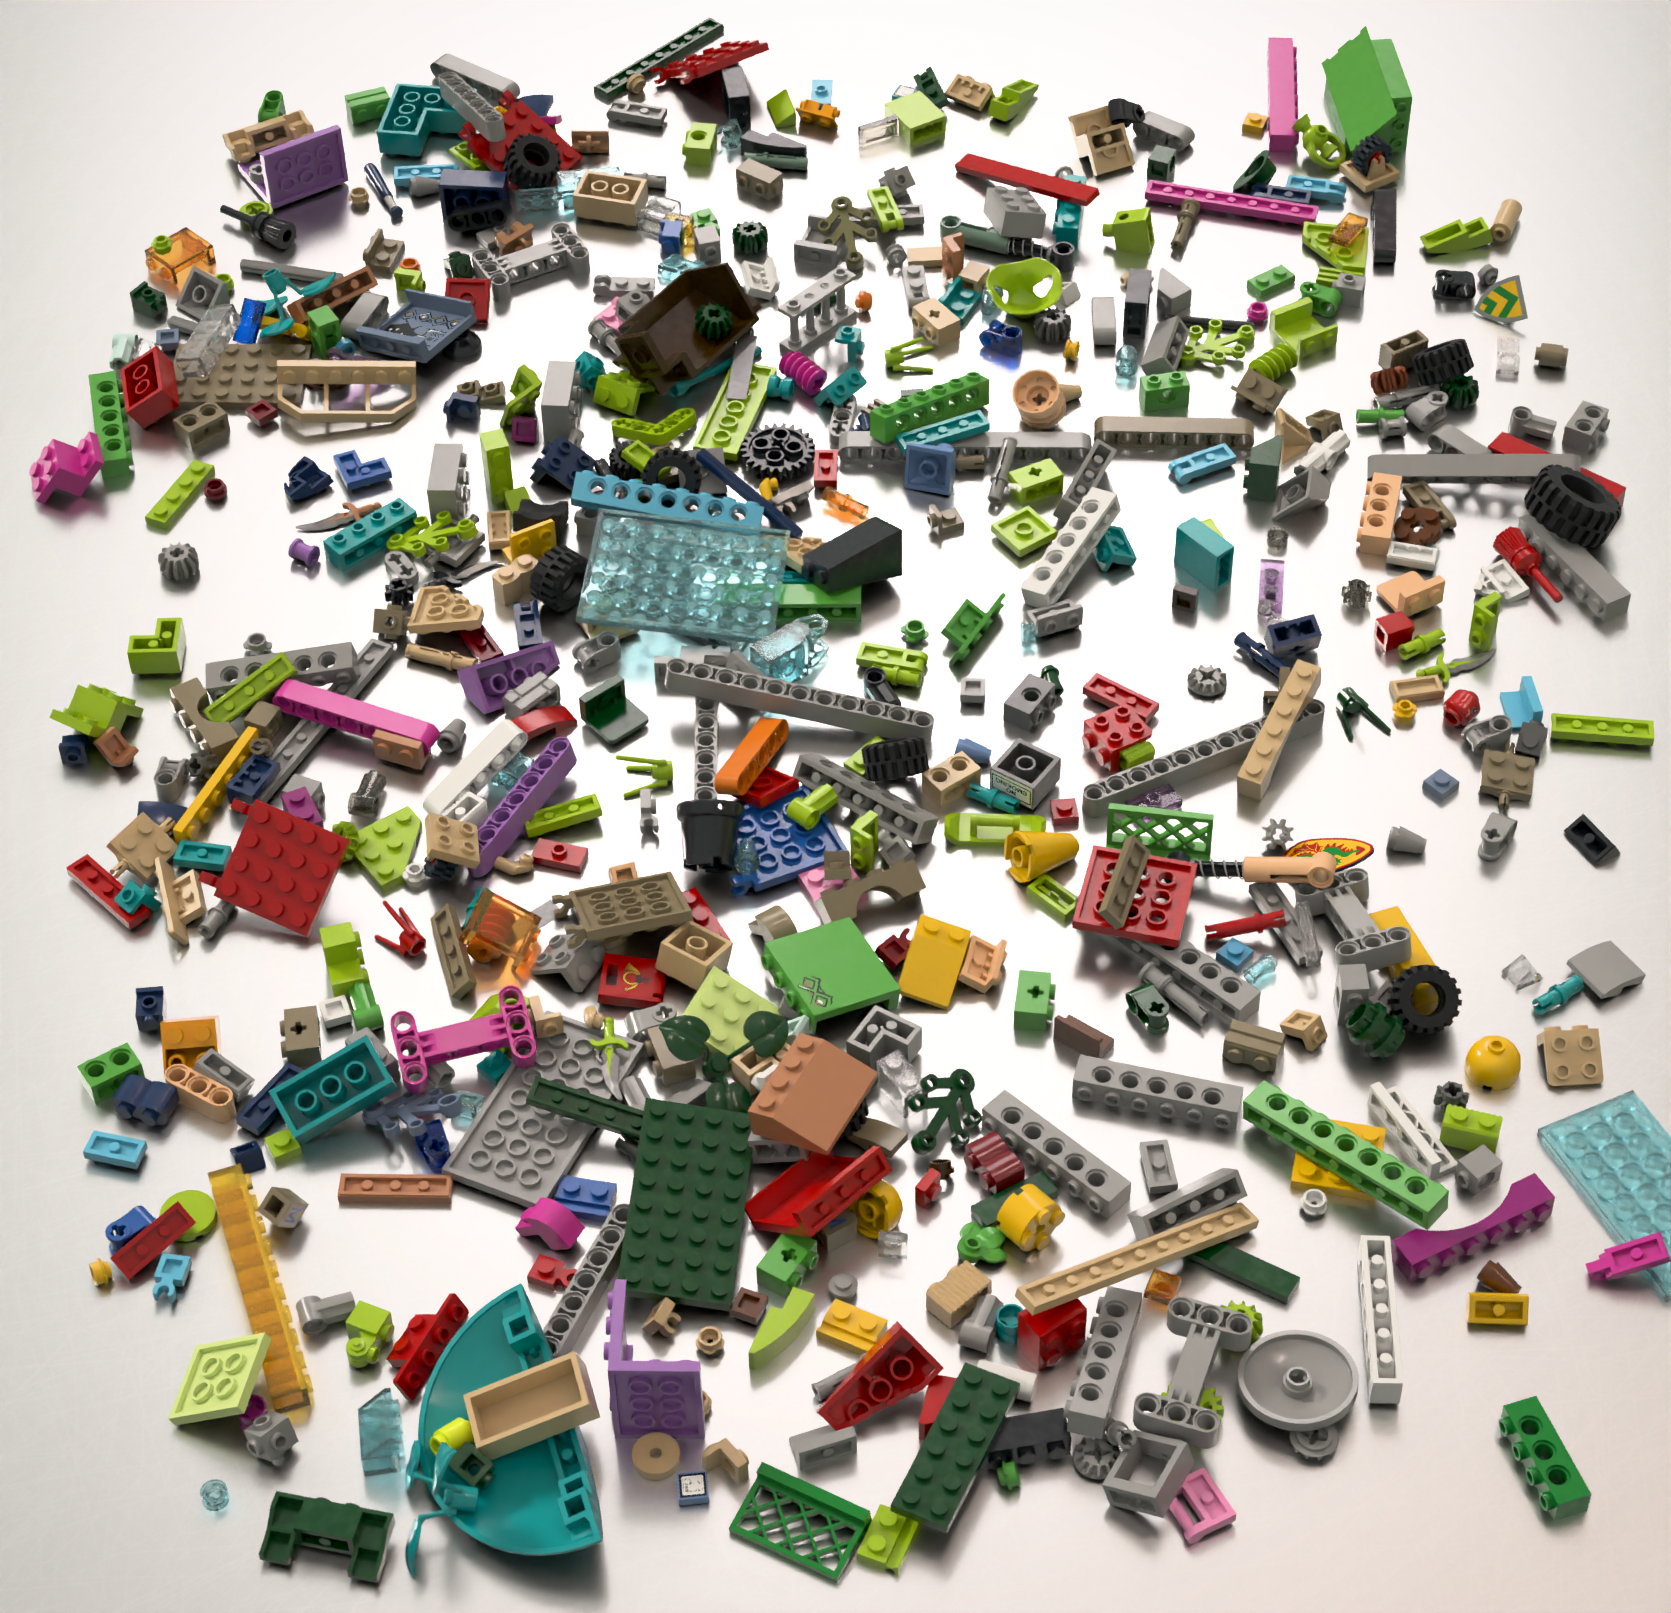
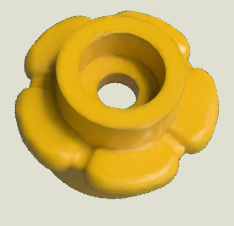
[1392,700,1417,723]
[89,1258,112,1286]

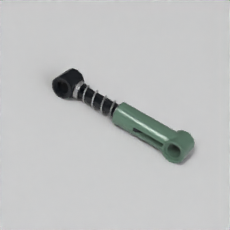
[940,215,1074,273]

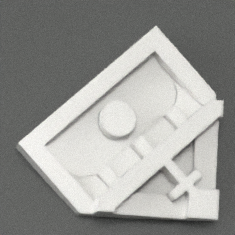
[1474,559,1530,603]

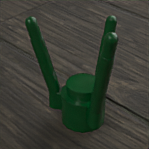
[1336,687,1391,740]

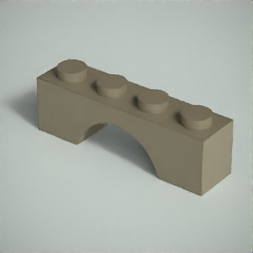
[169,677,239,764]
[814,858,927,924]

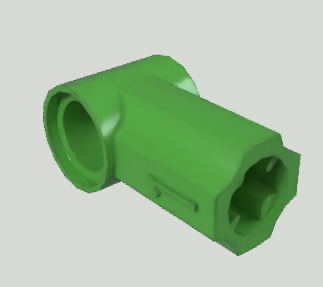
[348,981,385,1032]

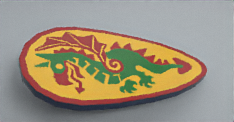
[1283,838,1374,873]

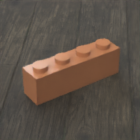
[286,265,378,324]

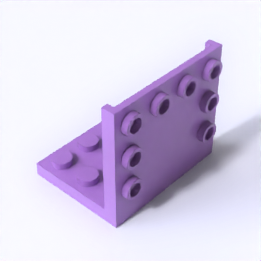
[238,124,349,209]
[604,1279,705,1439]

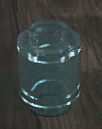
[1115,345,1139,377]

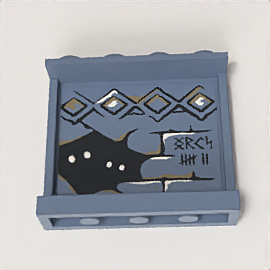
[355,289,477,363]

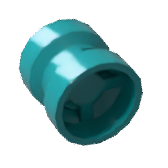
[767,374,795,401]
[996,1304,1024,1345]

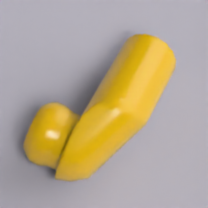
[759,478,778,501]

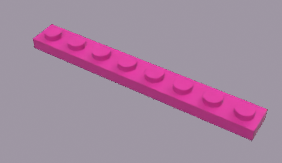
[1144,180,1319,225]

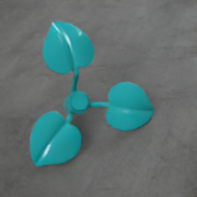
[255,268,336,339]
[405,1440,478,1576]

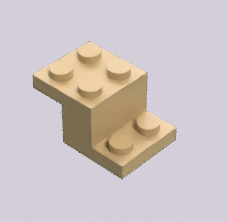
[1068,105,1135,176]

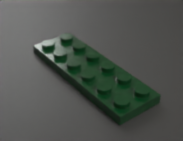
[891,1362,1020,1534]

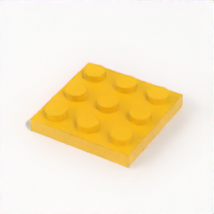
[1290,1119,1386,1201]

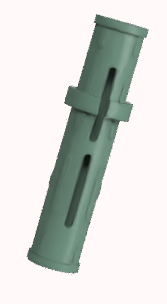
[744,152,808,171]

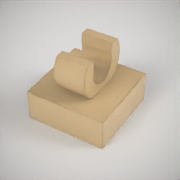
[642,1297,681,1337]

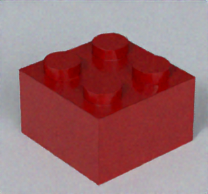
[1017,1298,1087,1371]

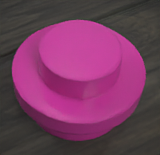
[1246,302,1269,322]

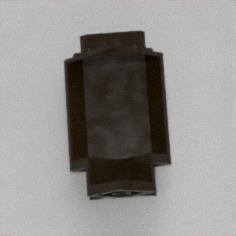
[612,262,762,396]

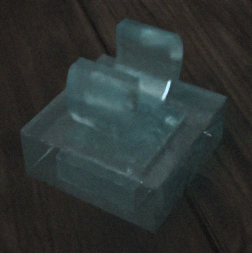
[717,119,743,149]

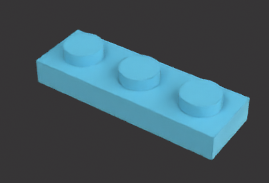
[394,163,459,187]

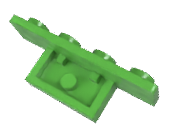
[940,592,1006,665]

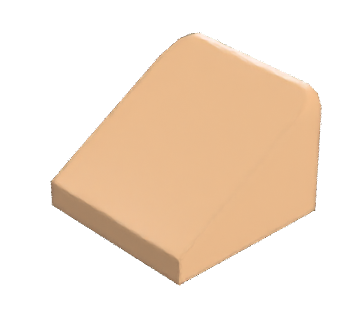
[608,862,639,883]

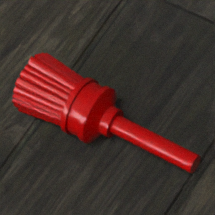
[1492,526,1563,603]

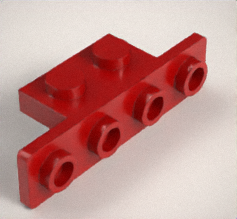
[387,1293,469,1400]

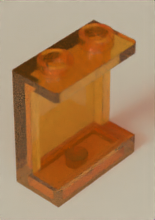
[144,227,216,285]
[458,888,542,969]

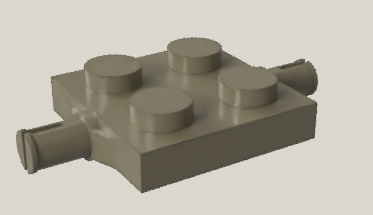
[1479,742,1535,811]

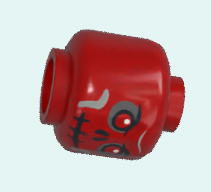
[1443,689,1481,726]

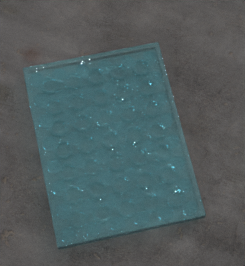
[576,508,791,646]

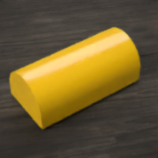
[1466,1292,1529,1325]

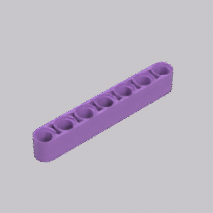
[467,737,577,877]

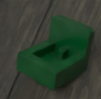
[442,251,475,278]

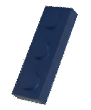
[235,1062,304,1136]

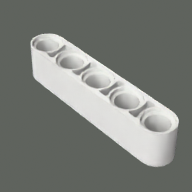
[422,719,528,815]

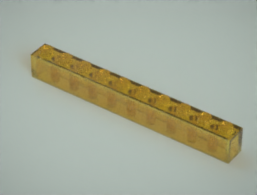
[207,1163,314,1414]

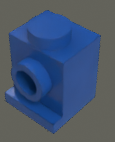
[659,219,684,254]

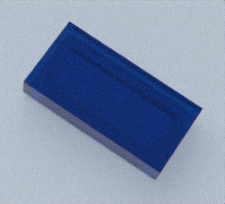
[232,298,267,344]

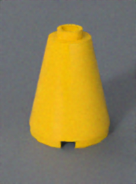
[1004,830,1080,883]

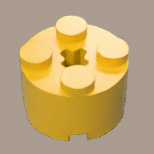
[996,1184,1065,1251]

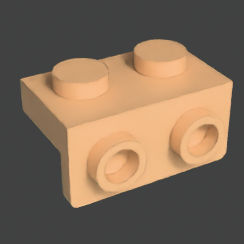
[957,934,1008,994]

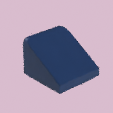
[230,1140,266,1176]

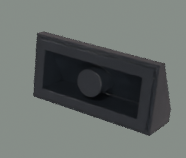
[1564,814,1620,865]

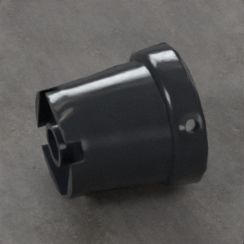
[676,799,745,873]

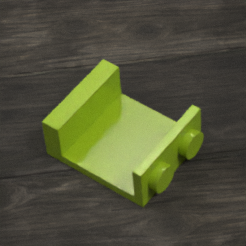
[1269,297,1339,358]

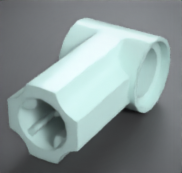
[109,333,139,373]

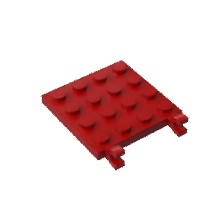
[650,39,770,85]
[458,89,582,205]
[198,798,352,937]

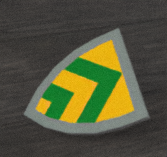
[1474,275,1528,323]

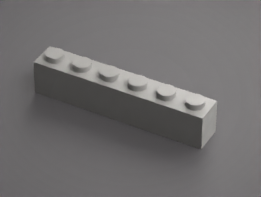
[1518,514,1631,621]

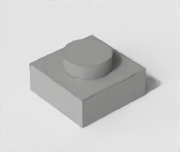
[960,677,986,703]

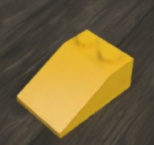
[898,914,971,1010]

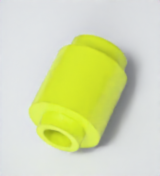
[429,1417,475,1456]

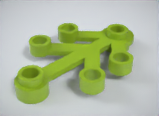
[1179,319,1255,366]
[386,510,478,557]

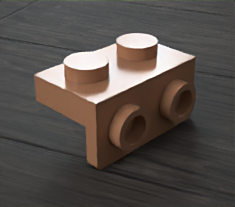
[942,232,964,283]
[372,729,431,770]

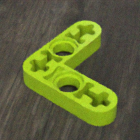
[611,408,696,445]

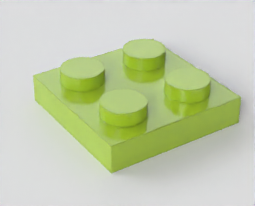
[990,506,1058,557]

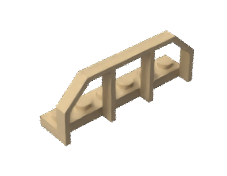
[277,360,416,423]

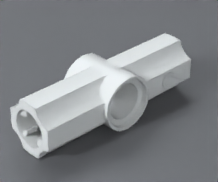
[1294,430,1351,475]

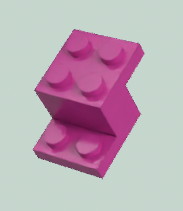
[29,431,104,504]

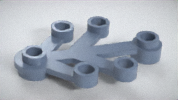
[362,1088,462,1138]

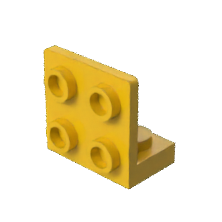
[502,519,557,565]

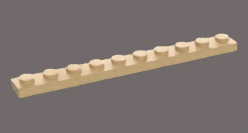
[1015,1202,1259,1316]

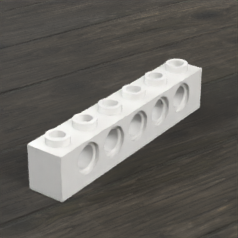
[1020,487,1121,608]
[1357,1235,1403,1404]

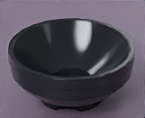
[442,329,483,362]

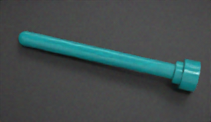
[669,346,762,397]

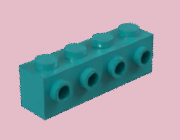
[1052,175,1086,250]
[323,497,417,572]

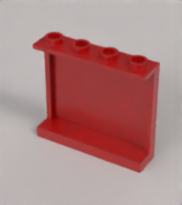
[745,1146,892,1237]

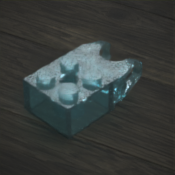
[750,614,829,683]

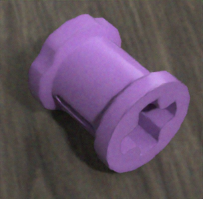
[288,538,320,566]

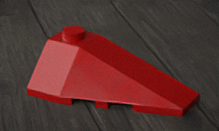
[817,1321,944,1431]

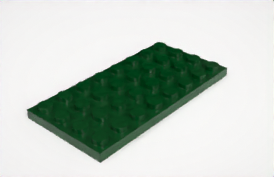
[617,1098,752,1311]

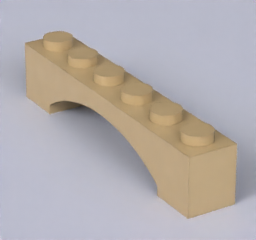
[1237,659,1321,801]

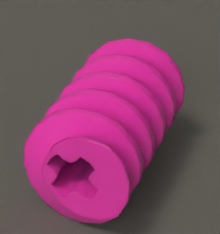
[779,351,827,395]

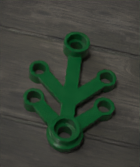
[908,1068,982,1155]

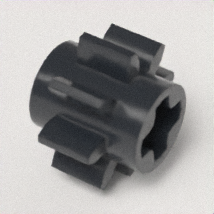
[384,578,414,608]

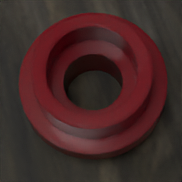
[204,478,228,500]

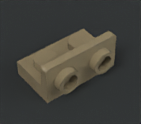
[362,228,405,274]
[1230,368,1288,414]

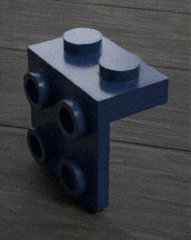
[529,434,595,491]

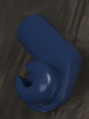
[851,413,870,431]

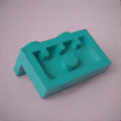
[938,277,982,326]
[813,365,867,407]
[1093,525,1137,572]

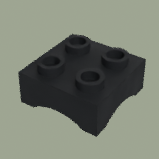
[513,499,569,536]

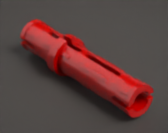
[1204,909,1287,942]

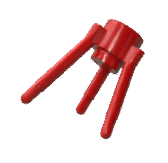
[374,900,426,956]

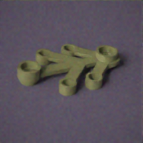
[818,196,878,270]

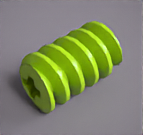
[1248,343,1298,381]

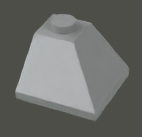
[1272,466,1331,521]

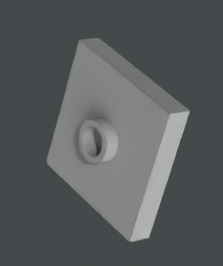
[678,447,728,495]

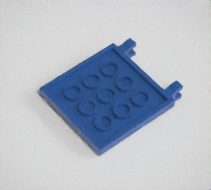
[731,785,849,898]

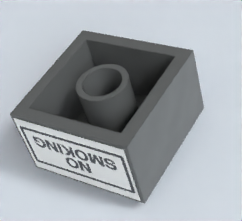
[990,738,1061,810]

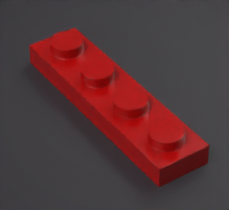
[66,854,151,930]

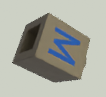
[257,1187,309,1228]
[814,1208,859,1253]

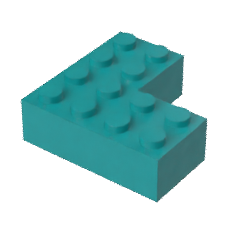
[377,83,478,156]

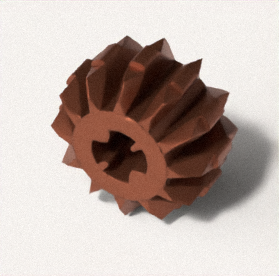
[1370,366,1409,395]

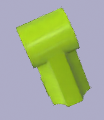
[786,784,838,830]

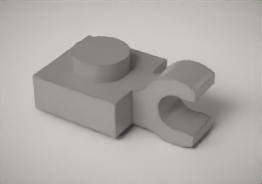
[639,789,659,833]
[878,828,916,868]

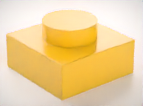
[1242,112,1268,135]

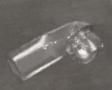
[1257,599,1288,626]

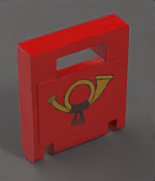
[597,953,667,1009]

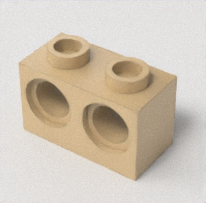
[922,751,981,808]

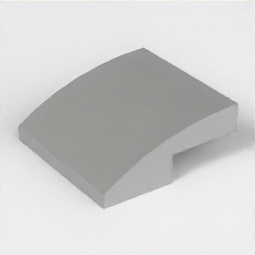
[1566,940,1646,999]

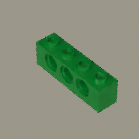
[1499,1396,1592,1521]

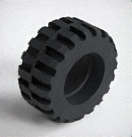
[1524,464,1621,547]

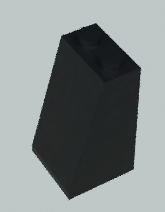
[801,516,902,592]

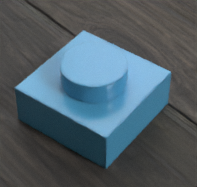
[1216,937,1254,973]

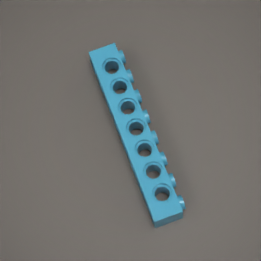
[571,470,764,540]

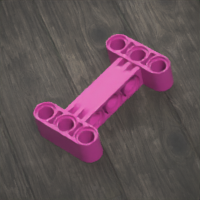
[390,985,537,1094]

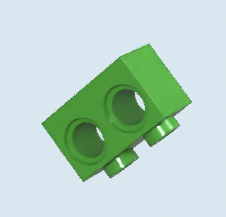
[307,305,342,360]
[77,1042,145,1105]

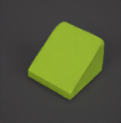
[504,486,531,518]

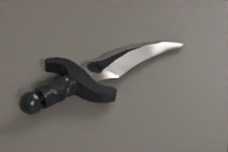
[422,560,504,588]

